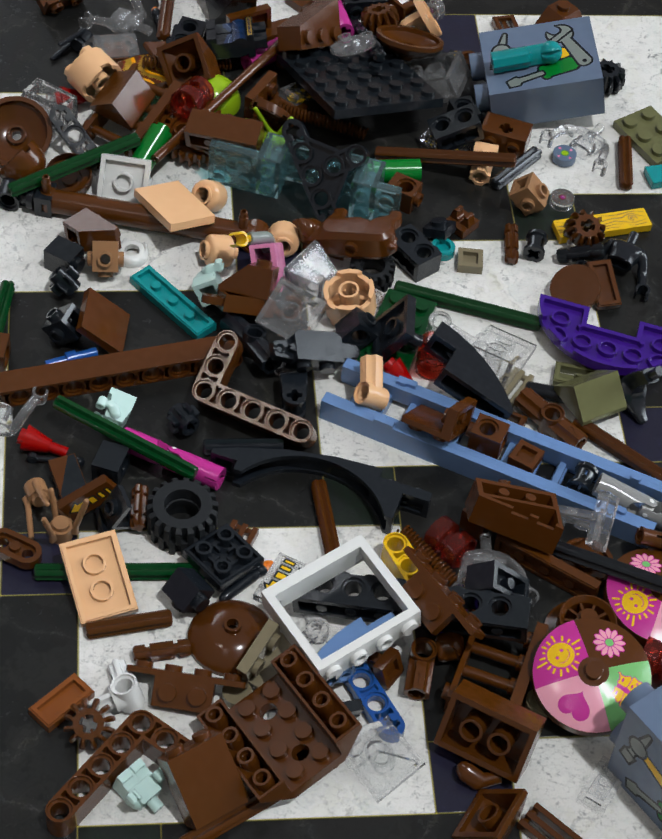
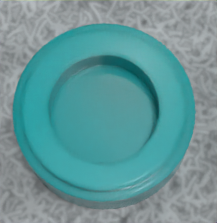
[431,238,455,261]

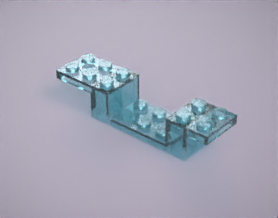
[208,132,402,220]

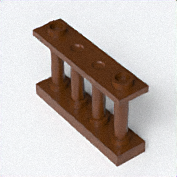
[82,63,184,157]
[441,622,549,712]

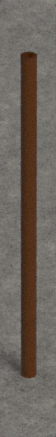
[151,40,279,163]

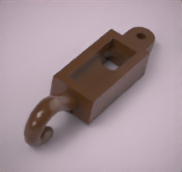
[201,290,303,324]

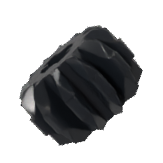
[600,58,626,96]

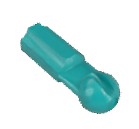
[490,41,562,73]

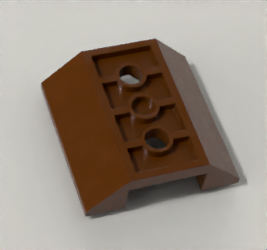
[196,644,362,803]

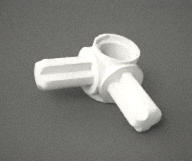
[88,658,145,718]

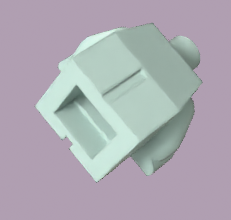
[192,258,224,307]
[94,387,137,428]
[112,758,165,813]

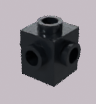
[41,302,82,346]

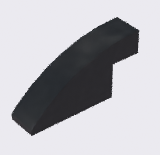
[423,321,514,420]

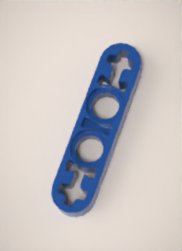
[343,662,405,745]

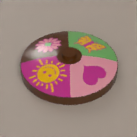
[603,548,662,651]
[531,618,652,737]

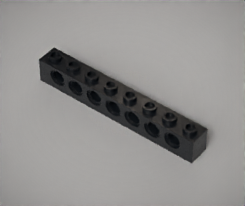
[292,567,531,643]

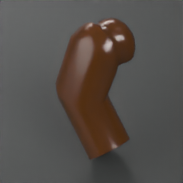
[456,761,502,790]

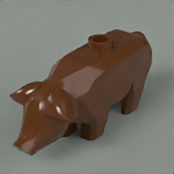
[292,208,402,260]

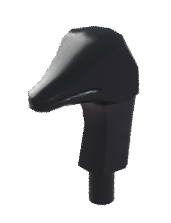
[620,366,662,424]

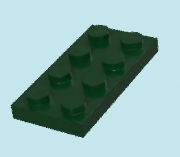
[357,288,437,373]

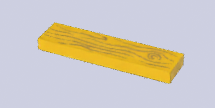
[551,208,652,244]

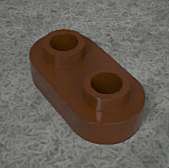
[0,528,42,569]

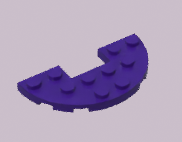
[538,294,662,376]

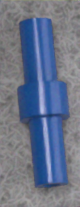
[44,347,98,364]

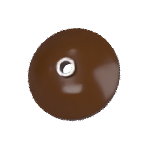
[376,24,444,61]
[0,96,53,166]
[188,600,269,677]

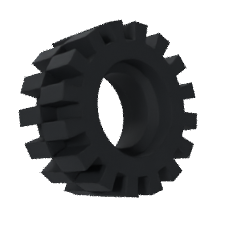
[350,256,396,295]

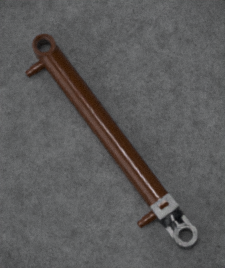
[0,174,269,253]

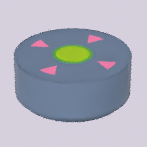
[552,145,577,167]

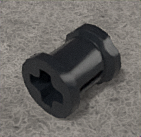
[523,229,548,262]
[566,461,599,496]

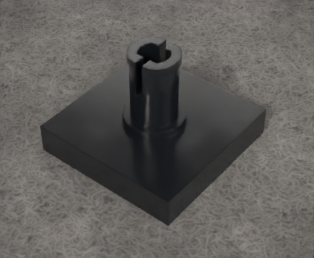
[372,294,424,361]

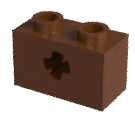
[479,112,533,158]

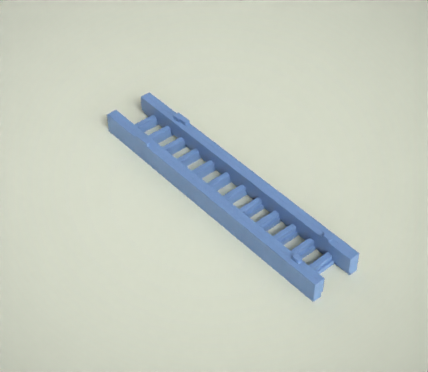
[319,358,662,548]

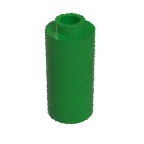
[132,122,172,171]
[366,159,422,184]

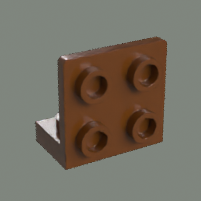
[244,70,308,135]
[401,396,478,442]

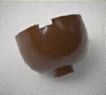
[0,140,46,180]

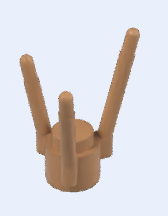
[22,477,74,540]
[41,488,89,544]

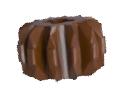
[360,2,400,36]
[563,209,606,247]
[63,698,116,750]

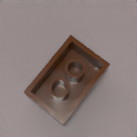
[433,679,547,783]

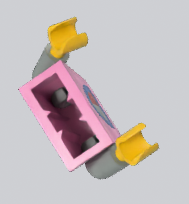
[229,231,287,300]

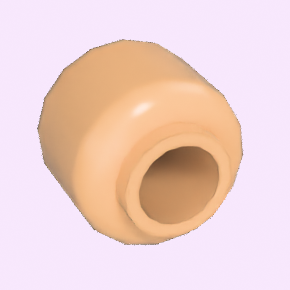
[191,179,228,212]
[268,220,300,258]
[199,234,239,268]

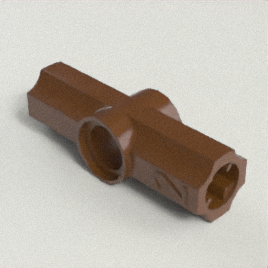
[513,387,589,449]

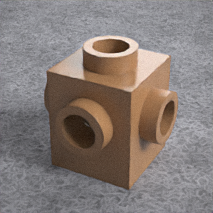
[509,172,550,216]
[87,240,124,277]

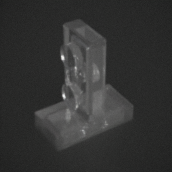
[558,490,620,553]

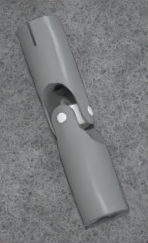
[591,472,662,530]

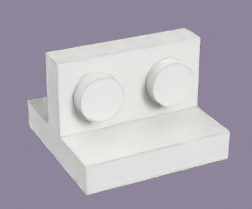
[97,153,153,204]

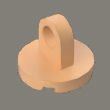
[399,0,442,37]

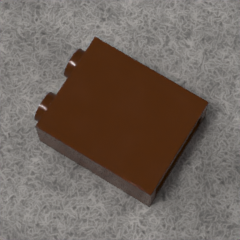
[157,728,251,830]

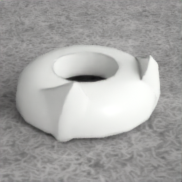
[119,238,149,268]

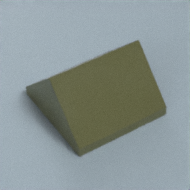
[553,370,627,426]

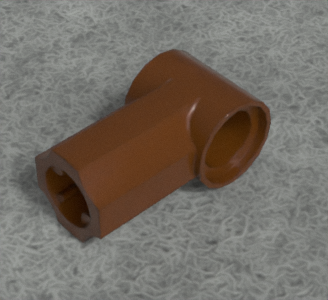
[403,637,437,701]

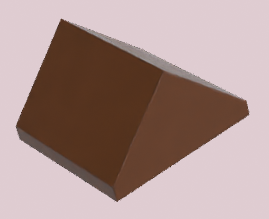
[89,70,155,131]
[451,789,528,839]

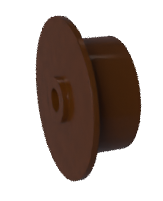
[544,595,617,636]

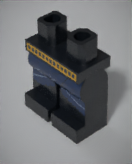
[205,16,268,60]

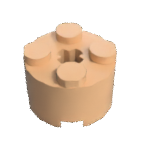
[64,45,122,103]
[323,268,377,327]

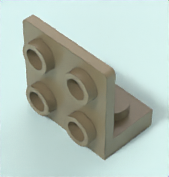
[236,618,291,688]

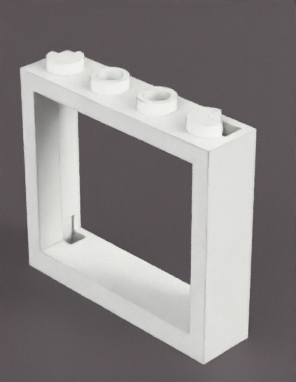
[261,534,421,682]

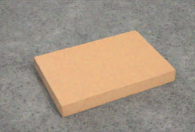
[134,181,215,232]
[59,529,138,628]

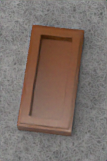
[28,673,95,733]

